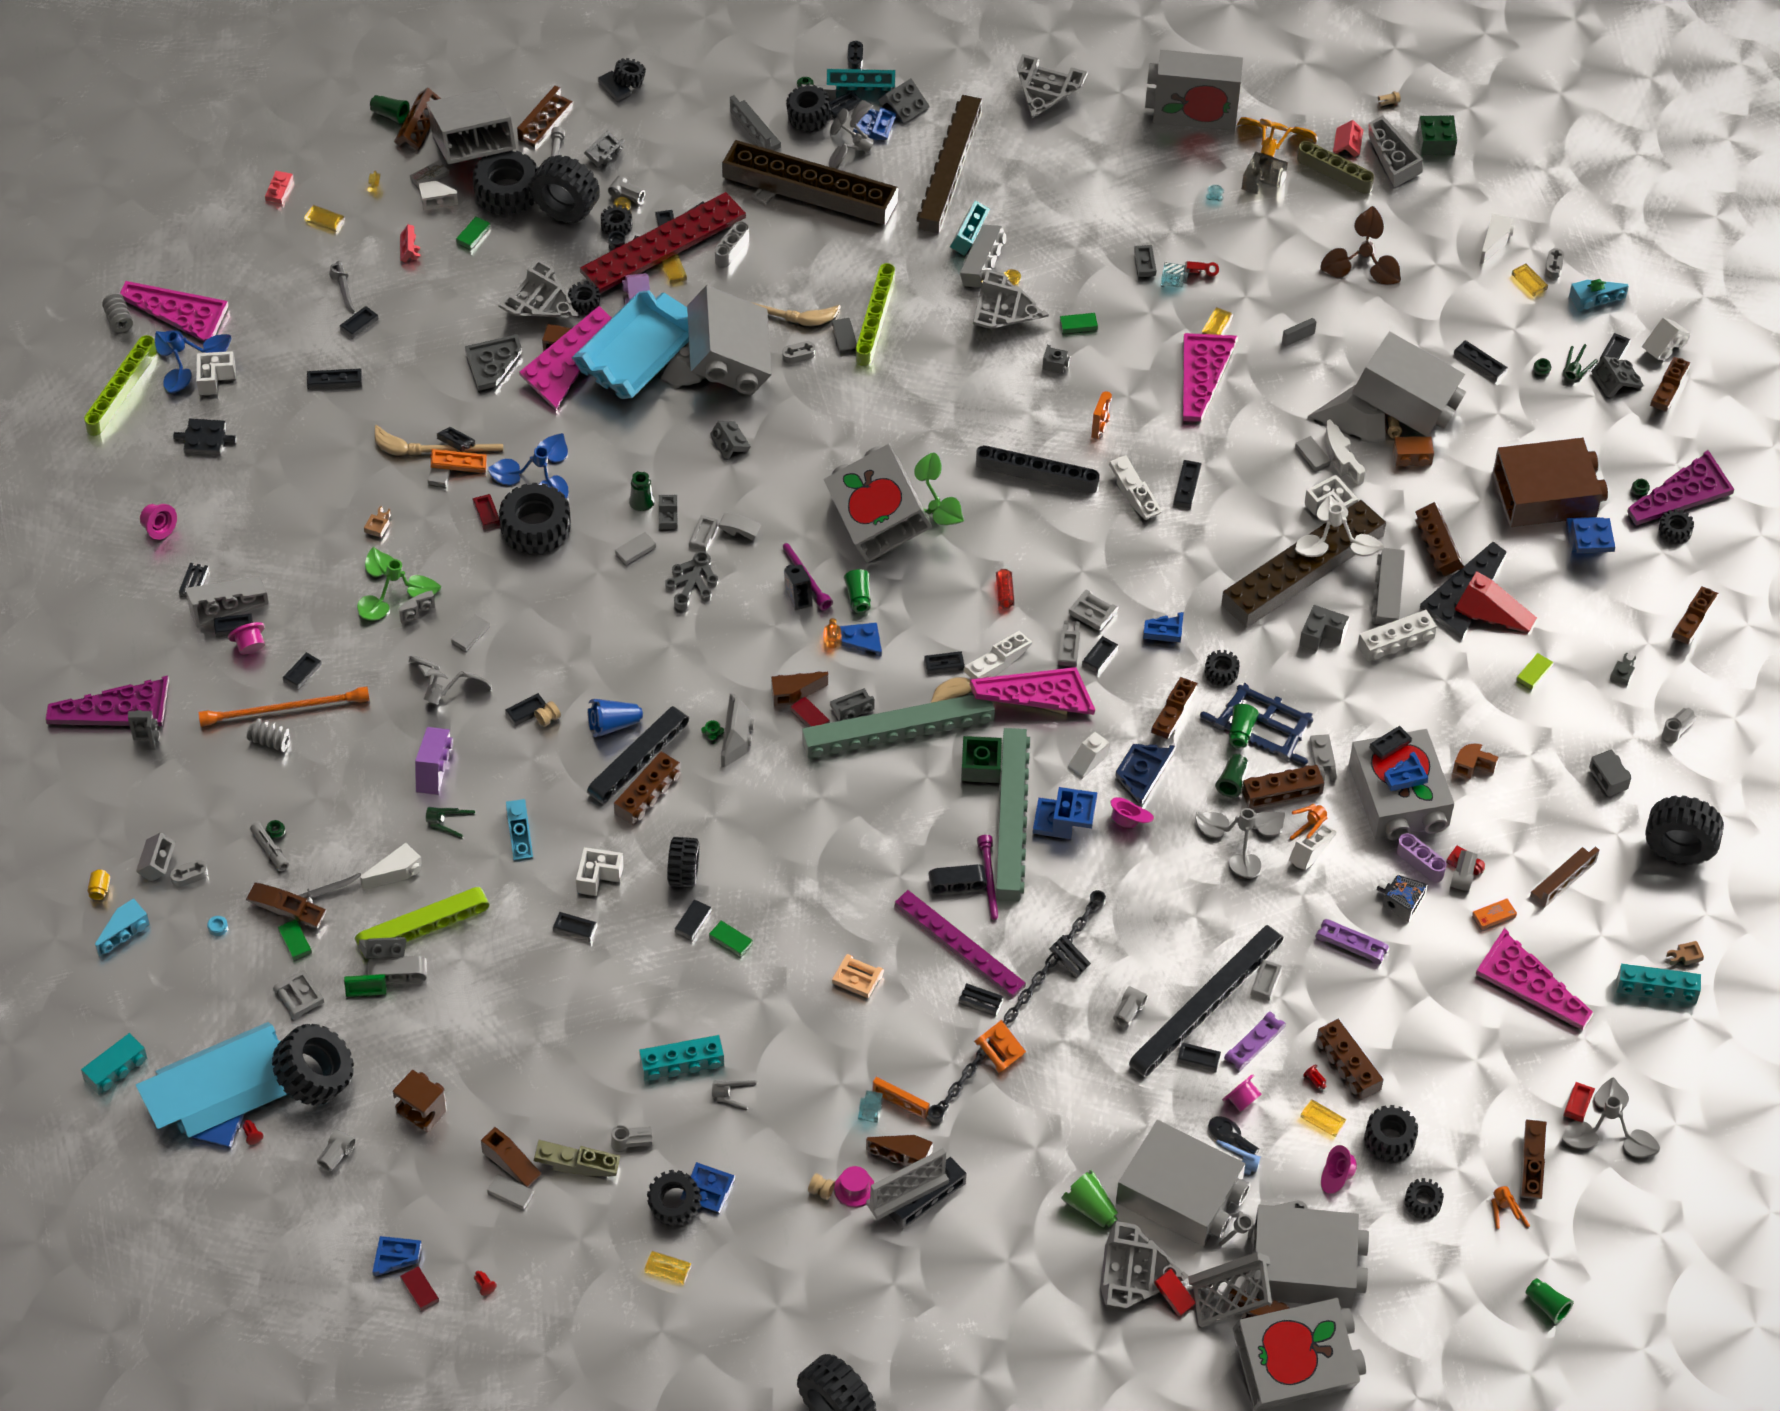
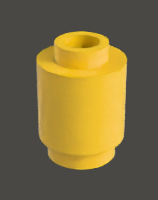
[87,869,110,900]

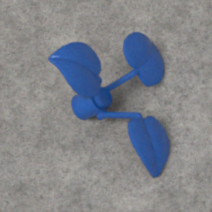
[155,330,232,393]
[488,433,569,499]

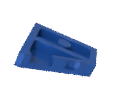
[1143,612,1184,643]
[839,622,882,656]
[1384,752,1428,791]
[372,1236,422,1276]

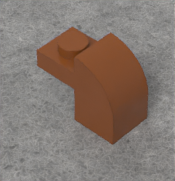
[1452,743,1499,779]

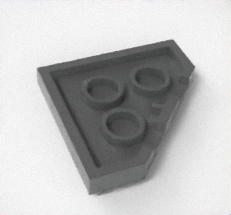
[465,334,522,390]

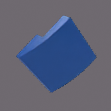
[853,108,896,140]
[191,1113,244,1148]
[680,1162,735,1213]

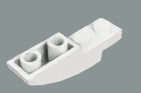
[1325,419,1366,485]
[1109,455,1162,520]
[963,631,1032,679]

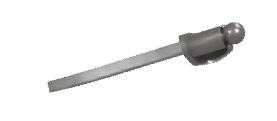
[329,261,355,313]
[298,873,361,904]

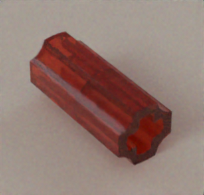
[996,569,1015,609]

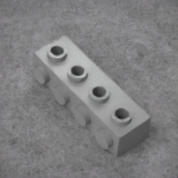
[960,225,1006,287]

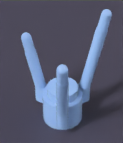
[1216,1140,1261,1175]

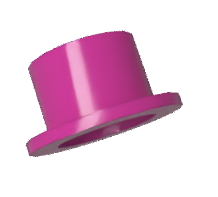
[140,504,177,540]
[228,622,265,655]
[1222,1074,1262,1113]
[834,1166,874,1208]

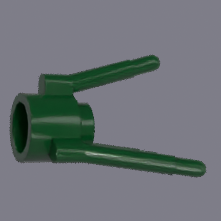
[1563,344,1598,380]
[426,807,476,838]

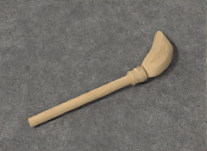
[751,302,841,326]
[375,425,503,456]
[931,677,1068,715]

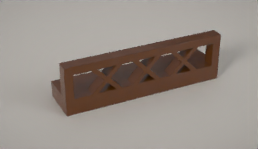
[517,85,573,148]
[394,88,441,150]
[1530,846,1600,908]

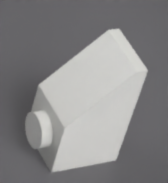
[419,181,458,211]
[1068,732,1109,779]

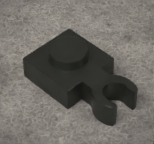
[1610,653,1636,685]

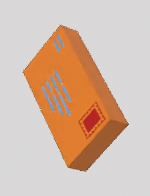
[1472,898,1517,930]

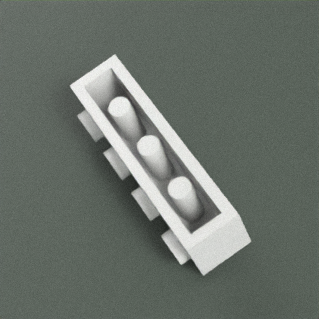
[1358,610,1437,662]

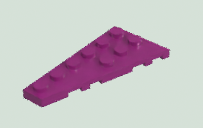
[1627,450,1735,525]
[45,675,169,727]

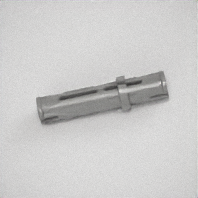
[250,822,289,871]

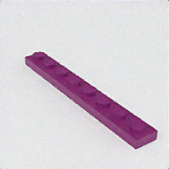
[894,890,1026,999]

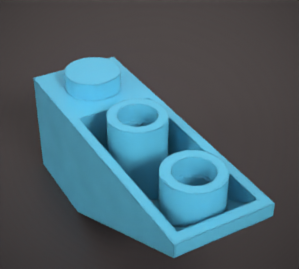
[1569,279,1629,311]
[506,799,533,860]
[95,898,150,957]

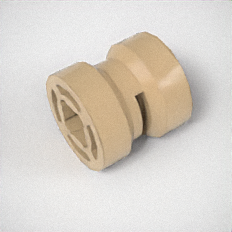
[534,701,561,727]
[808,1173,836,1200]

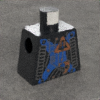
[784,564,813,610]
[1376,875,1428,922]

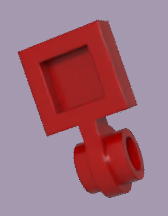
[1185,261,1219,277]
[1446,845,1485,875]

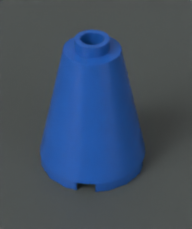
[587,699,643,737]

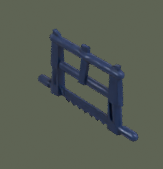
[1200,682,1314,765]

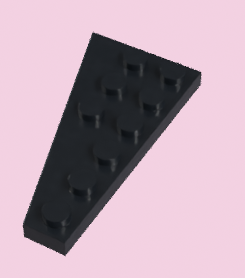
[1420,541,1507,640]

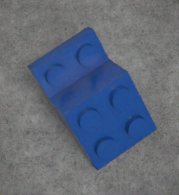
[1566,517,1616,553]
[1033,787,1098,839]

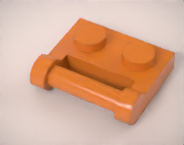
[1091,391,1112,439]
[974,1020,1026,1073]

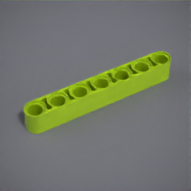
[856,263,895,366]
[84,335,157,436]
[354,887,490,956]

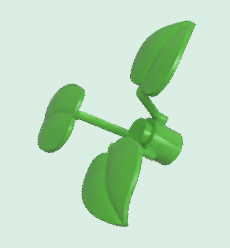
[914,452,964,525]
[357,547,441,621]

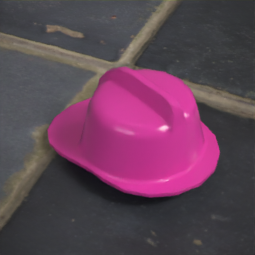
[1110,797,1154,828]
[1321,1145,1357,1194]

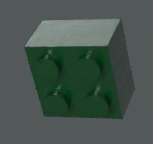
[1417,115,1457,155]
[961,736,1002,783]

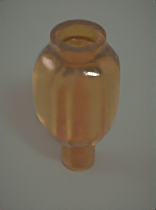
[823,618,841,649]

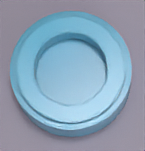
[207,916,228,936]

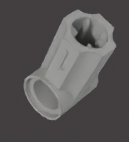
[608,176,645,204]
[1662,708,1697,743]
[1450,850,1478,892]
[1113,986,1148,1027]
[611,1125,652,1151]
[317,1129,356,1171]

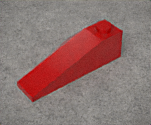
[1455,571,1537,633]

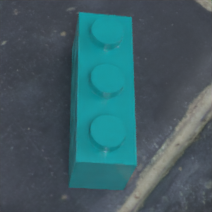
[950,200,990,256]
[81,1033,147,1095]

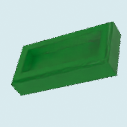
[456,216,491,249]
[1060,313,1098,334]
[278,920,312,961]
[709,920,753,957]
[344,974,386,997]

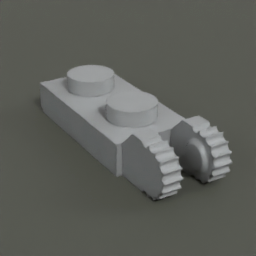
[1058,621,1080,667]
[1310,734,1337,781]

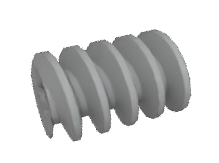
[102,293,133,333]
[246,718,290,752]

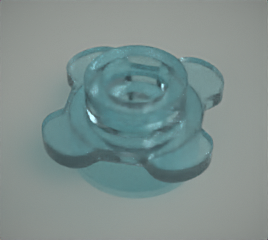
[1206,185,1224,201]

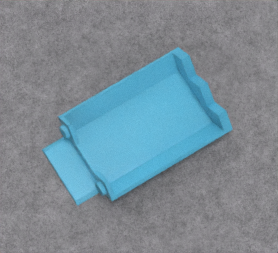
[572,290,689,399]
[135,1022,289,1138]

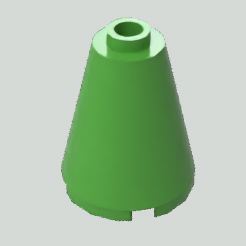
[1061,1170,1118,1228]

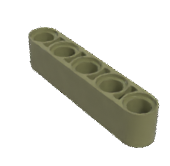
[1297,141,1374,194]

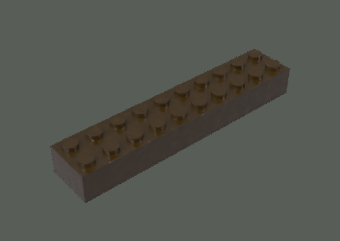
[722,140,898,225]
[1221,500,1386,628]

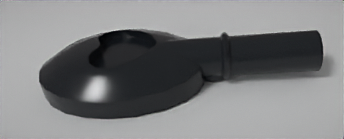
[1208,1116,1260,1155]

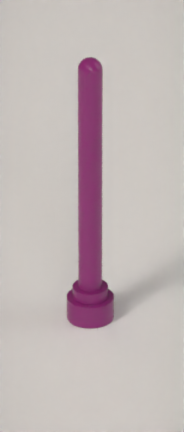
[783,543,833,610]
[977,835,998,920]

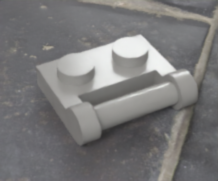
[1068,589,1118,631]
[273,970,324,1020]

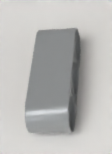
[715,221,749,267]
[368,956,427,984]

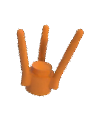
[1290,803,1328,840]
[1491,1186,1530,1229]

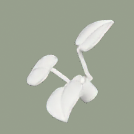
[1295,495,1384,557]

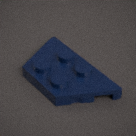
[1115,744,1175,804]

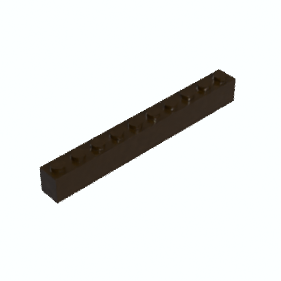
[916,95,982,234]

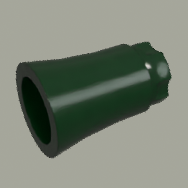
[370,95,410,124]
[629,471,655,511]
[1215,754,1248,798]

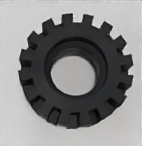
[613,58,646,88]
[600,205,633,236]
[568,281,600,315]
[1659,509,1694,544]
[1204,650,1240,686]
[1405,1178,1444,1219]

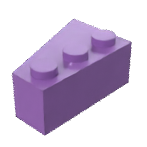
[415,727,453,795]

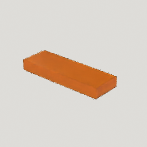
[430,449,487,473]
[872,1077,930,1119]

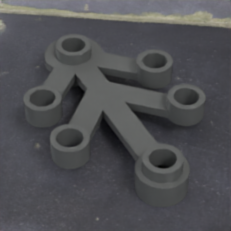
[665,551,718,610]

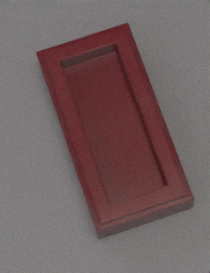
[472,494,500,530]
[790,697,830,727]
[400,1266,439,1311]

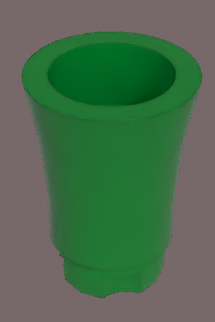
[844,569,871,613]
[1229,704,1259,748]
[1525,1278,1574,1324]

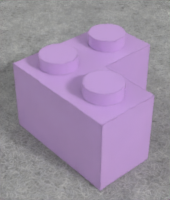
[622,273,650,304]

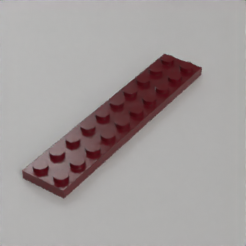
[580,192,746,294]

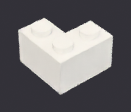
[1642,317,1691,361]
[196,351,236,395]
[1304,475,1358,516]
[576,847,624,896]

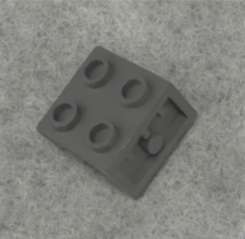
[878,78,930,123]
[1591,356,1644,398]

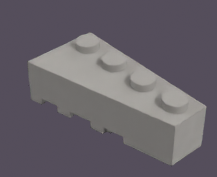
[1368,115,1423,188]
[1372,548,1405,625]
[185,576,269,628]

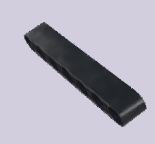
[976,445,1100,493]
[587,706,690,804]

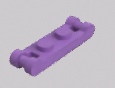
[1315,919,1389,965]
[1224,1011,1286,1071]

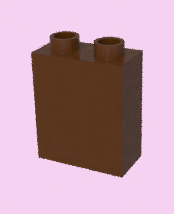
[1493,437,1608,527]

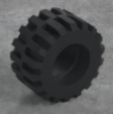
[786,85,831,131]
[667,837,700,888]
[1364,1105,1418,1162]
[647,1170,702,1227]

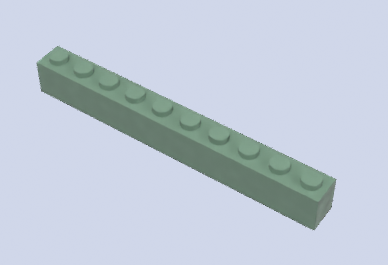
[802,694,995,758]
[996,728,1030,901]

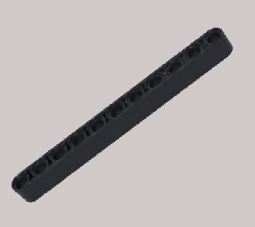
[1129,925,1284,1077]

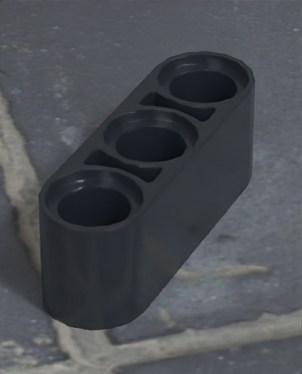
[928,864,987,894]

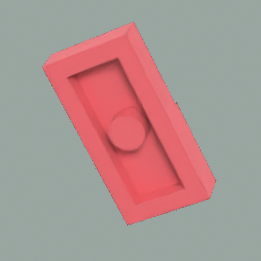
[265,171,293,203]
[400,224,420,263]

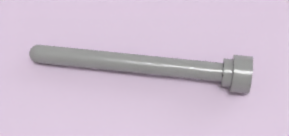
[551,127,565,156]

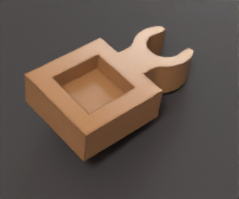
[364,506,391,538]
[1666,941,1704,965]

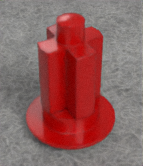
[1303,1064,1327,1089]
[242,1120,264,1145]
[474,1271,497,1296]

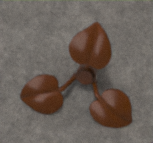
[1320,206,1401,285]

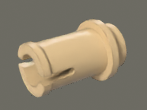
[1378,91,1401,107]
[1387,416,1402,438]

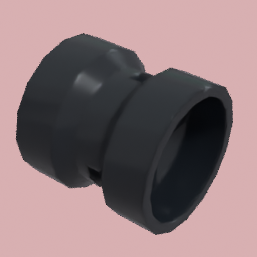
[608,231,626,252]

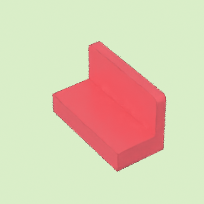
[1333,120,1363,157]

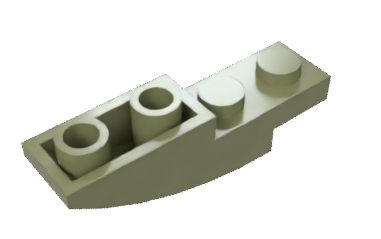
[533,1140,620,1176]

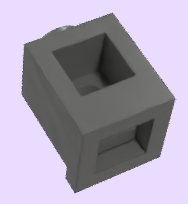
[1042,344,1071,374]

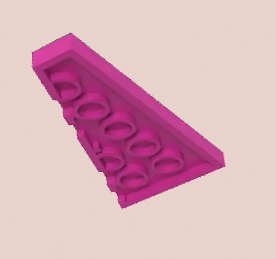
[120,281,228,342]
[519,306,612,411]
[1183,333,1238,422]
[969,667,1096,715]
[1476,928,1593,1031]

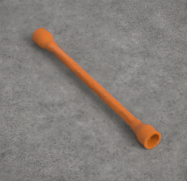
[198,686,370,727]

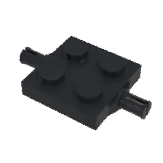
[173,418,237,455]

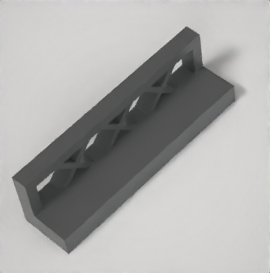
[730,95,781,151]

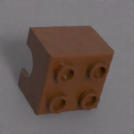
[392,1070,447,1133]

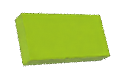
[1516,653,1553,690]

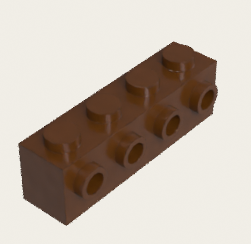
[1415,502,1465,577]
[614,751,681,825]
[1242,765,1324,809]
[1316,1018,1384,1100]

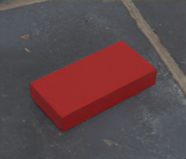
[1563,1082,1595,1123]
[1154,1269,1196,1316]

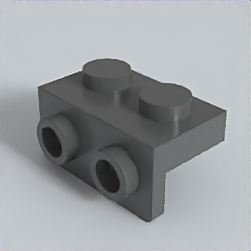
[584,130,625,168]
[710,421,751,459]
[830,688,875,721]
[128,710,160,748]
[359,937,406,958]

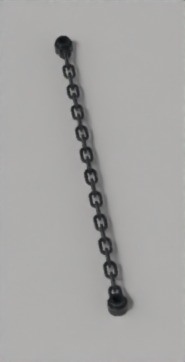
[928,890,1106,1123]

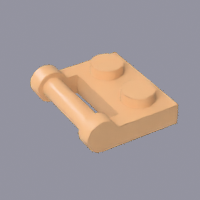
[832,954,884,998]

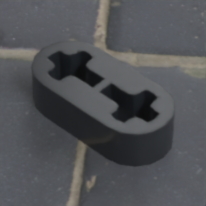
[847,41,863,69]

